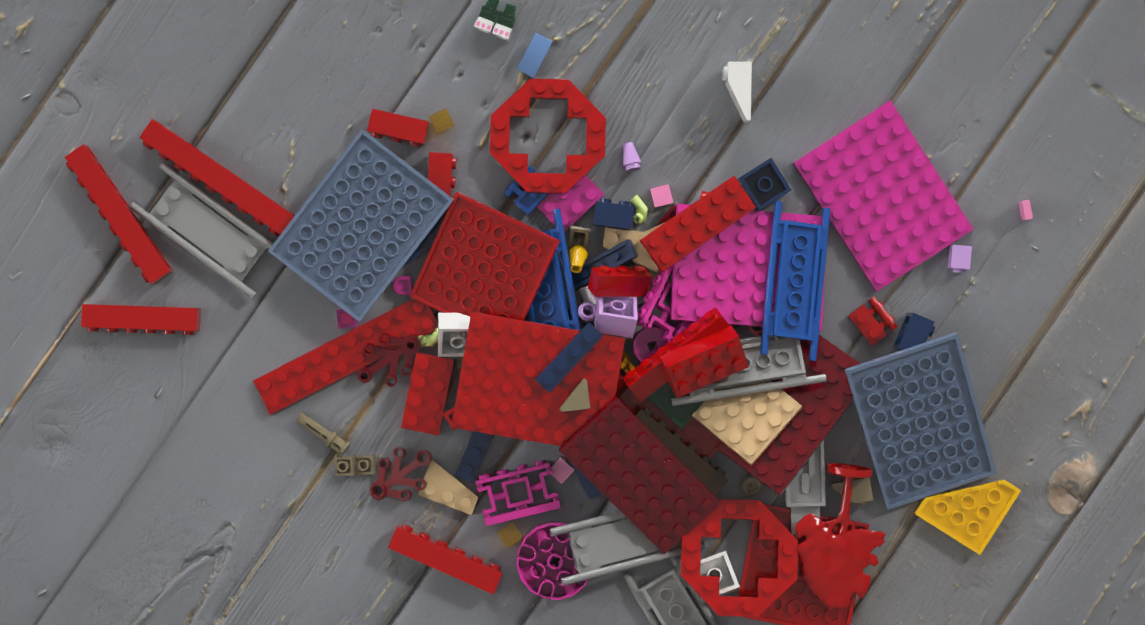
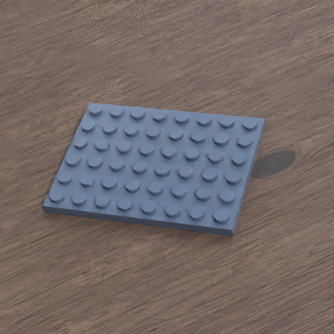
[268,129,454,322]
[844,332,997,510]

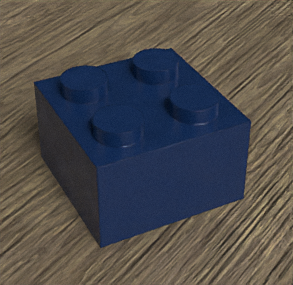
[737,158,792,211]
[593,198,635,230]
[893,313,935,351]

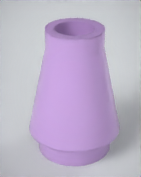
[622,142,642,172]
[578,302,596,323]

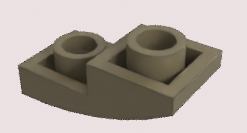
[334,455,376,476]

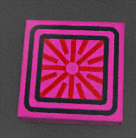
[336,309,358,329]

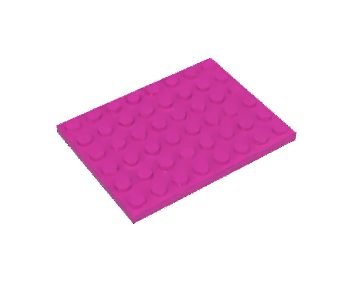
[793,100,974,292]
[670,204,825,332]

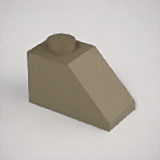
[829,478,873,506]

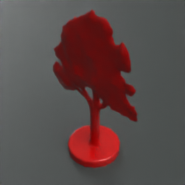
[795,463,886,611]

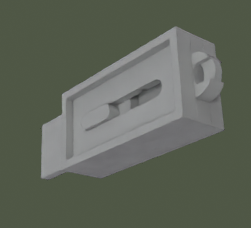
[784,440,826,535]

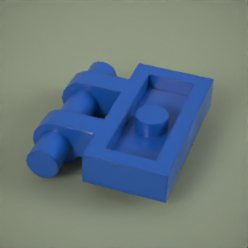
[504,165,548,215]

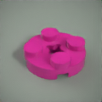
[633,327,667,362]

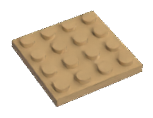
[692,380,802,466]

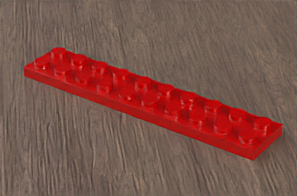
[253,299,438,415]

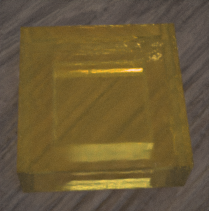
[497,522,523,548]

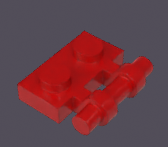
[848,296,898,346]

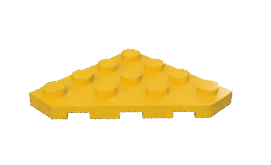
[914,479,1021,555]

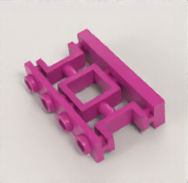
[636,265,691,344]
[475,459,561,526]

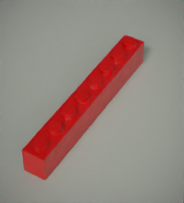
[65,144,174,284]

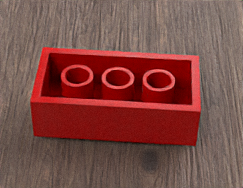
[659,325,749,398]
[401,352,455,436]

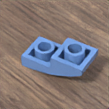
[517,33,553,78]

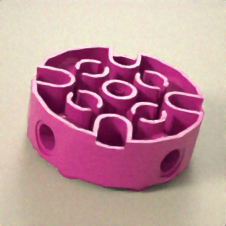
[517,521,589,600]

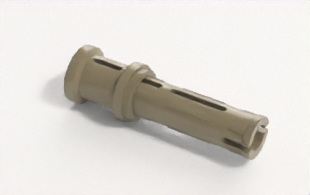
[296,412,351,457]

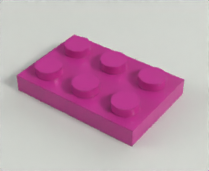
[536,175,604,233]

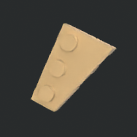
[603,227,659,273]
[418,459,479,515]

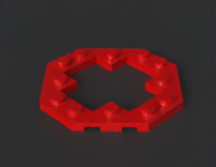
[490,79,606,194]
[680,499,798,618]

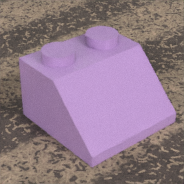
[594,297,638,338]

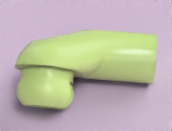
[630,195,648,224]
[418,328,438,347]

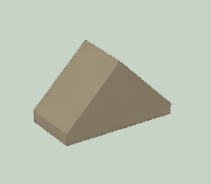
[568,226,590,256]
[559,378,590,412]

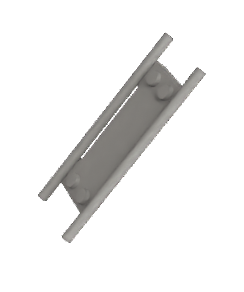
[129,162,273,299]
[671,335,827,406]
[550,511,707,586]
[622,556,718,625]

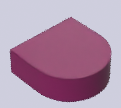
[393,276,413,295]

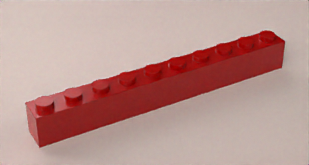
[139,119,295,237]

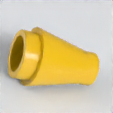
[569,245,588,273]

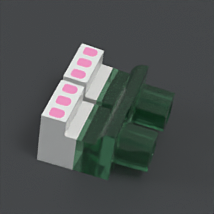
[474,0,516,41]

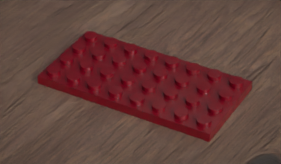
[718,335,860,496]
[559,396,721,555]

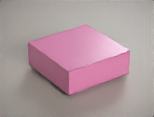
[650,184,673,208]
[1018,200,1033,221]
[551,457,574,484]

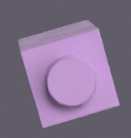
[947,245,972,273]

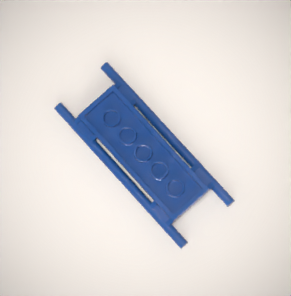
[760,201,830,362]
[525,209,581,330]

